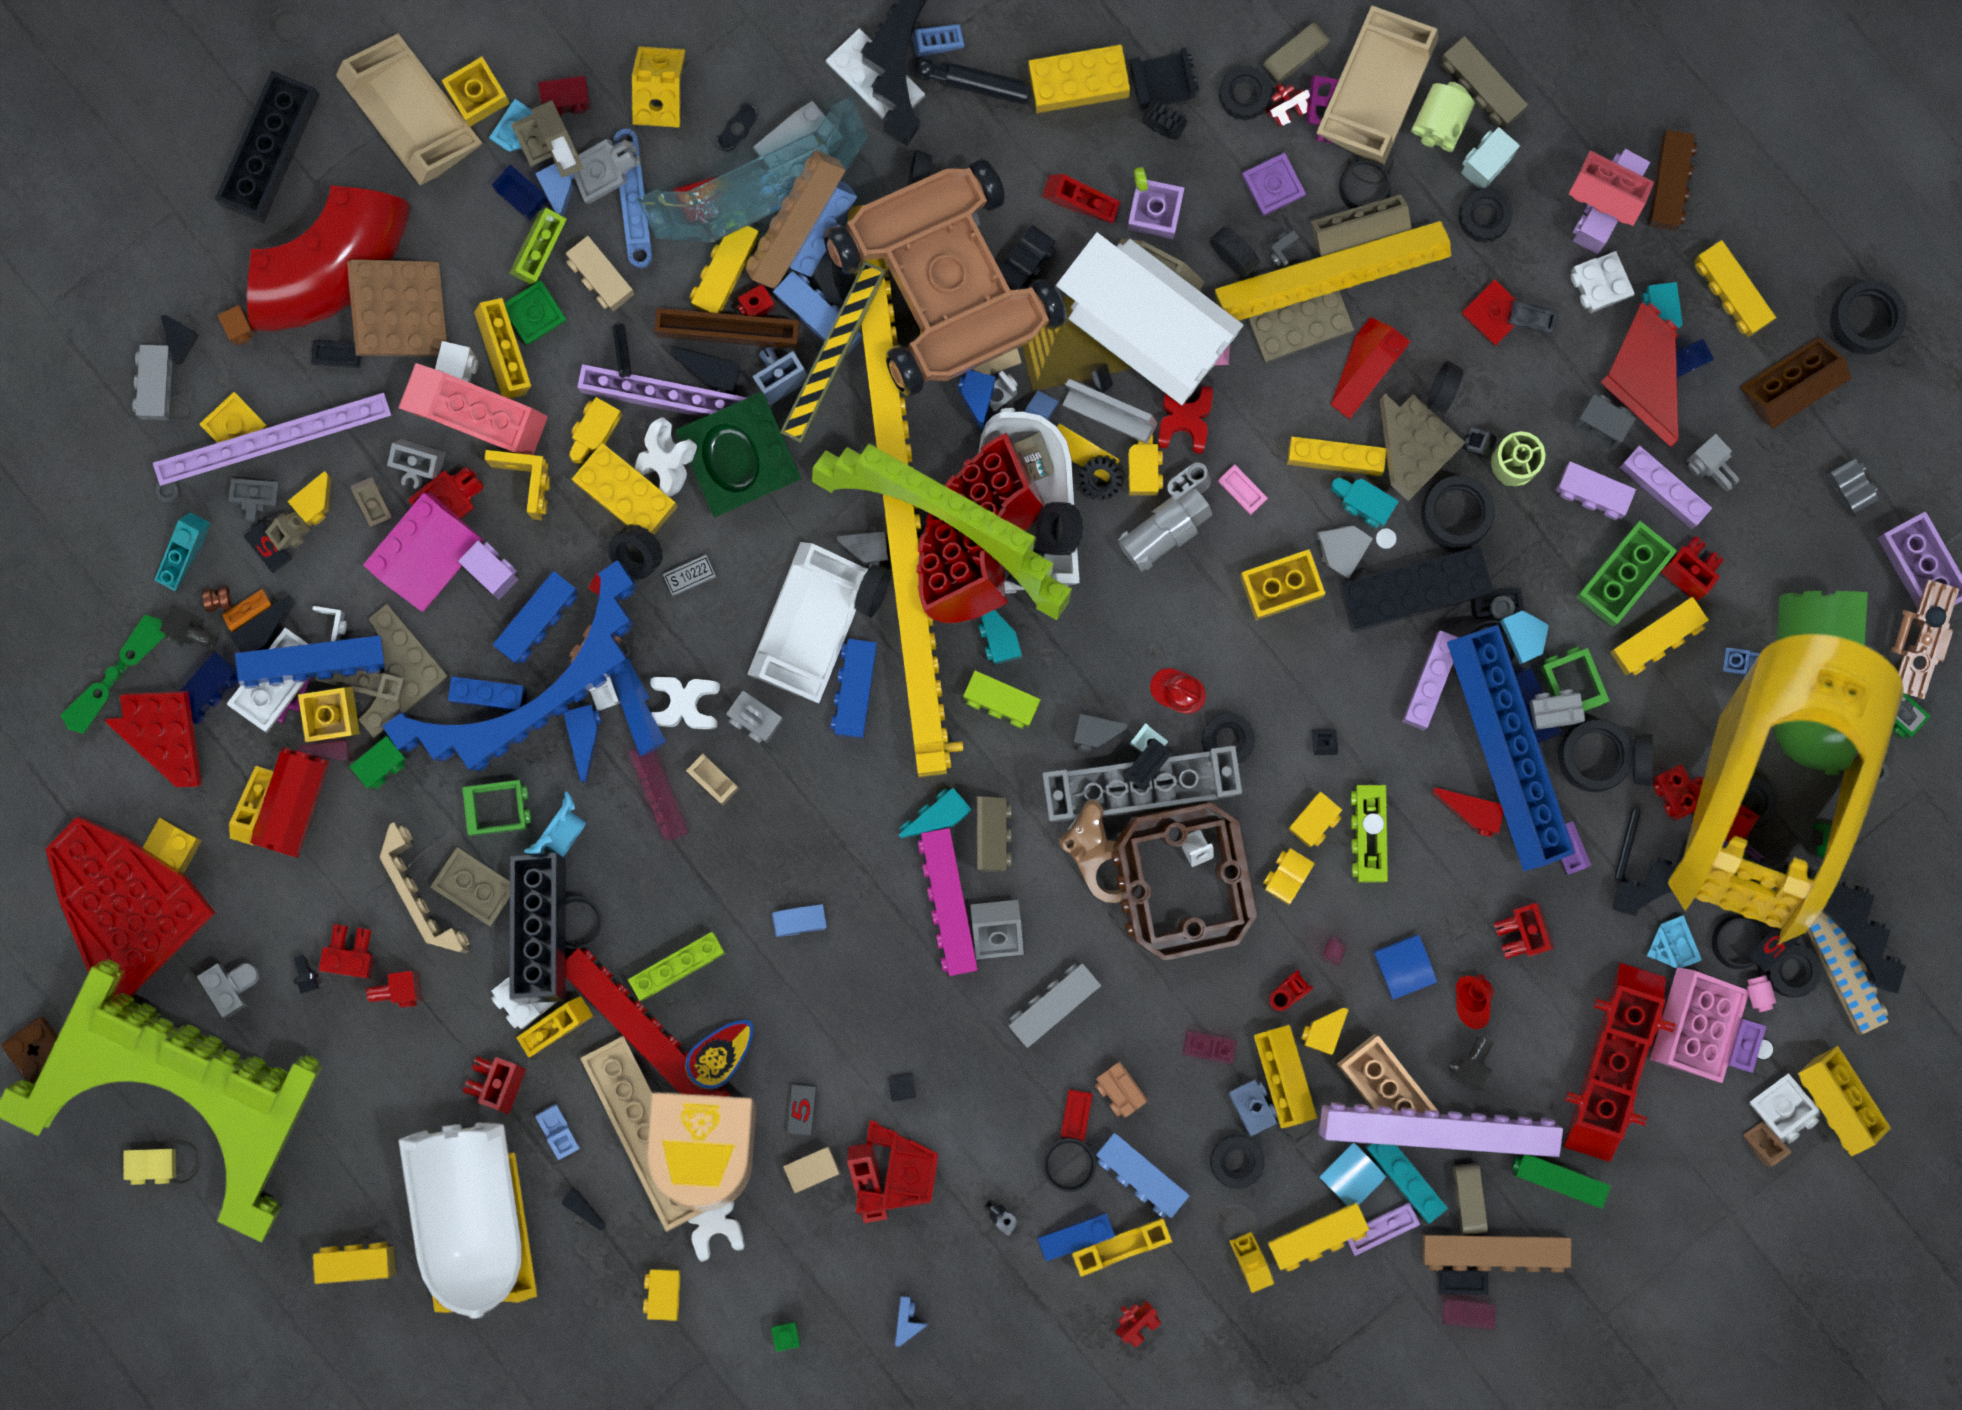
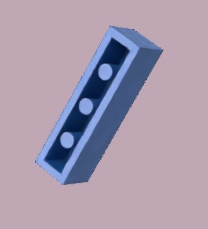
[493,571,578,665]
[831,639,877,739]

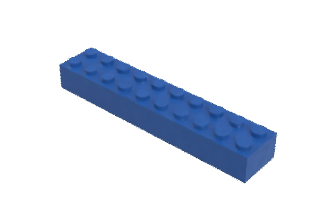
[1447,625,1575,871]

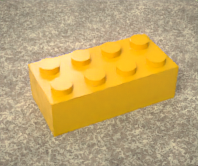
[1028,45,1130,113]
[572,443,678,535]
[1798,1046,1891,1157]

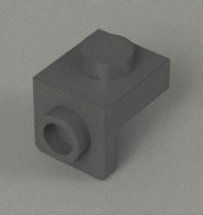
[1269,230,1299,269]

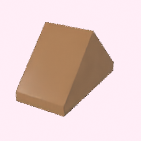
[1743,1121,1791,1167]

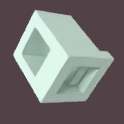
[1130,723,1168,753]

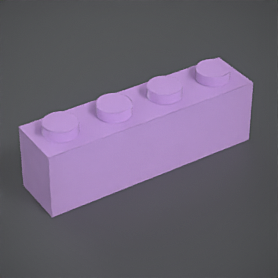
[1619,445,1712,530]
[1402,631,1458,731]

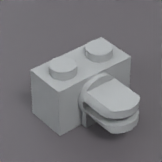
[1686,434,1739,491]
[726,691,783,744]
[197,964,259,1018]

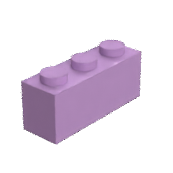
[1556,461,1636,520]

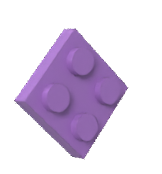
[1242,153,1306,216]

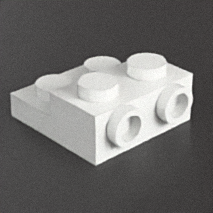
[1570,251,1635,313]
[491,977,557,1029]
[1750,1073,1820,1144]

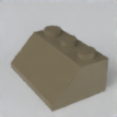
[977,797,1011,872]

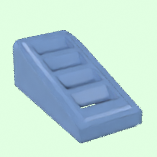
[911,24,964,57]

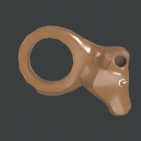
[1059,800,1142,903]

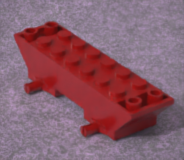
[1563,963,1676,1162]

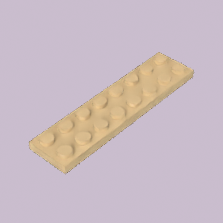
[580,1036,706,1232]

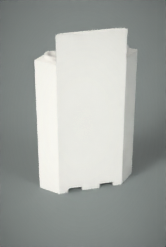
[1056,233,1243,405]

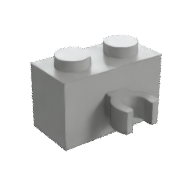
[387,439,446,489]

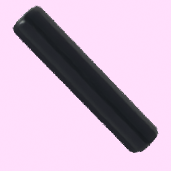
[612,323,632,378]

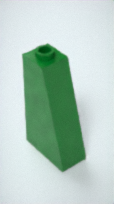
[1511,1154,1611,1209]

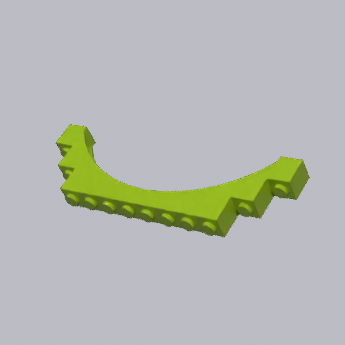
[812,444,1072,620]

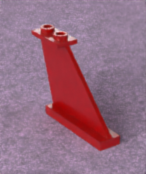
[1601,302,1680,447]

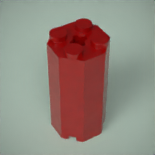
[250,747,329,858]

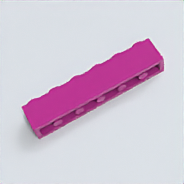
[918,828,978,977]

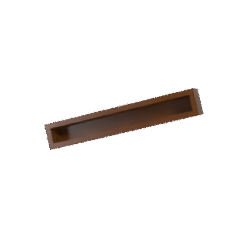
[654,308,800,349]

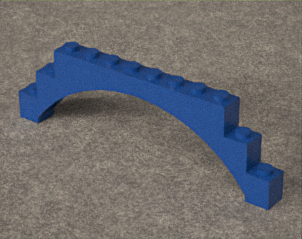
[382,560,638,771]

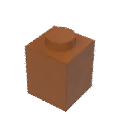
[217,305,255,345]

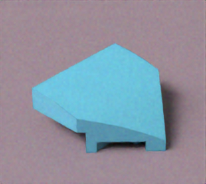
[489,99,532,152]
[1500,611,1549,664]
[1647,915,1702,968]

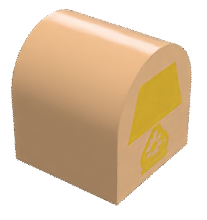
[648,1093,756,1211]

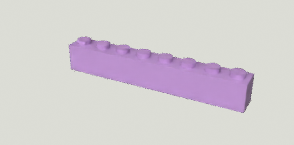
[577,364,771,417]

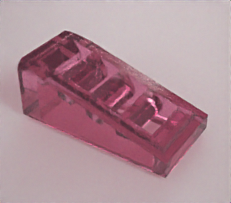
[298,741,351,762]
[1321,936,1346,966]

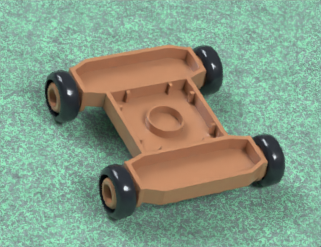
[823,159,1067,396]

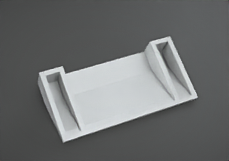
[747,542,868,703]

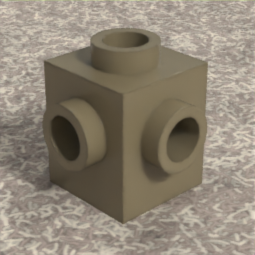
[265,512,310,551]

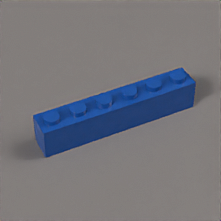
[235,635,385,689]

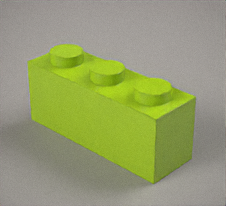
[509,208,567,284]
[963,671,1041,729]

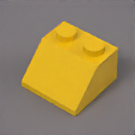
[143,817,202,874]

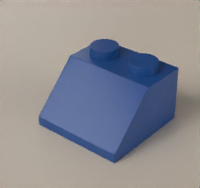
[958,370,995,430]

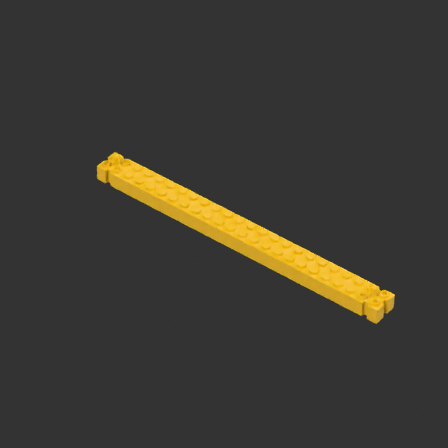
[848,205,963,778]

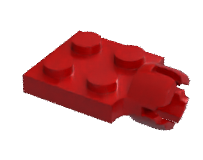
[408,467,484,519]

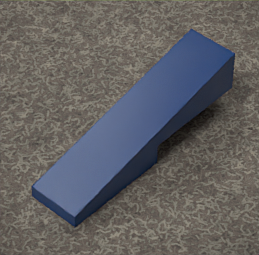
[611,662,667,757]

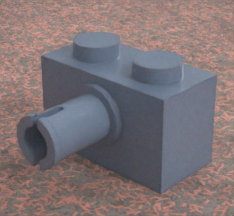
[753,347,808,405]
[1228,1080,1278,1136]

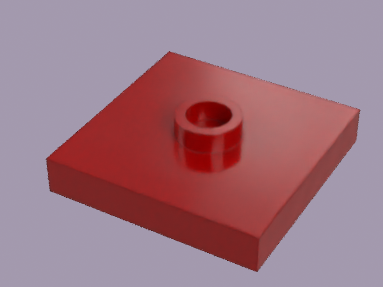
[1461,279,1517,346]

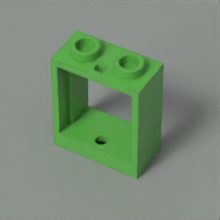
[1540,646,1609,712]
[462,780,531,837]

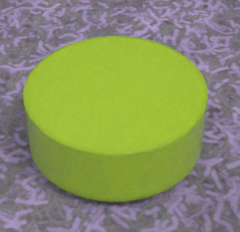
[1133,167,1148,192]

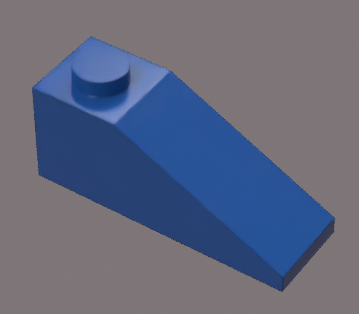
[564,705,602,783]
[1038,1213,1115,1261]

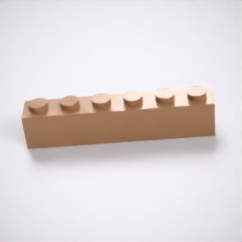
[746,150,846,289]
[1422,1235,1571,1272]

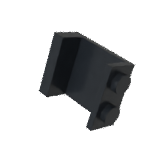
[1130,47,1199,110]

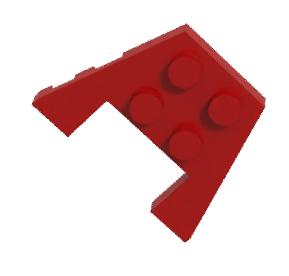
[855,1120,938,1214]

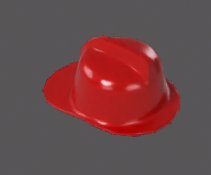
[1150,668,1206,714]
[1456,974,1494,1029]

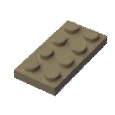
[1248,290,1354,364]

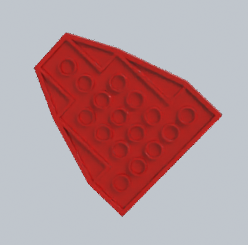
[45,817,216,997]

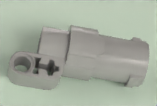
[1118,463,1213,572]

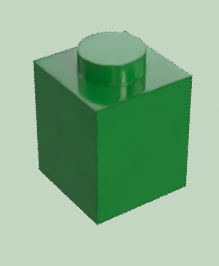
[771,1321,801,1352]

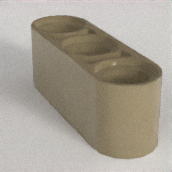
[1263,22,1331,83]
[1453,1162,1487,1235]

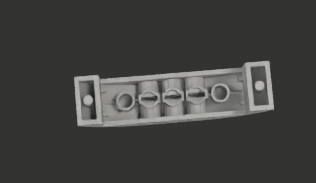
[1043,746,1242,821]

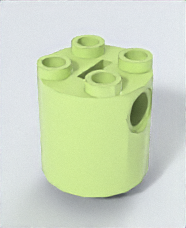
[1411,82,1475,152]
[1491,431,1545,486]

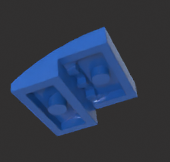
[1373,934,1437,1000]

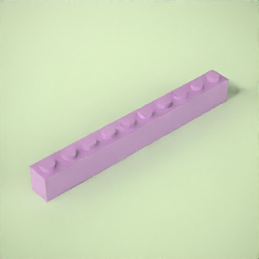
[1319,1102,1563,1157]

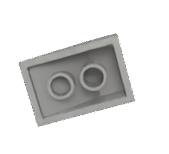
[753,101,841,185]

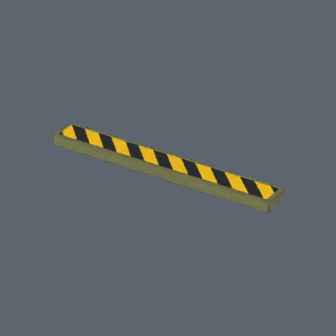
[780,261,887,444]

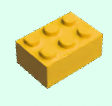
[1240,549,1325,621]
[313,1242,396,1284]

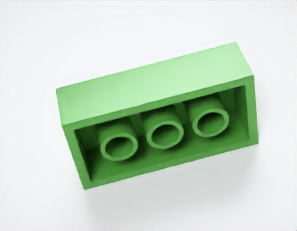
[1575,521,1677,628]

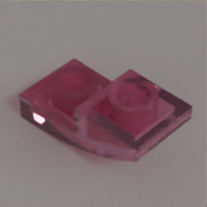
[1182,1031,1237,1064]
[1442,1300,1496,1330]

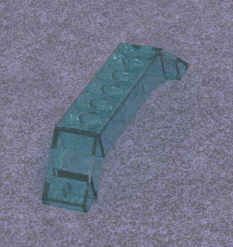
[638,97,868,243]

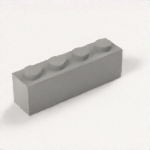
[1009,963,1101,1048]

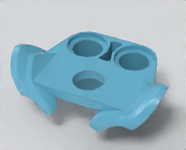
[523,791,586,857]

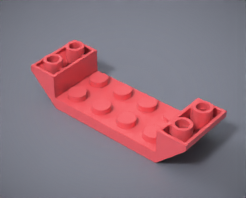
[398,363,548,455]

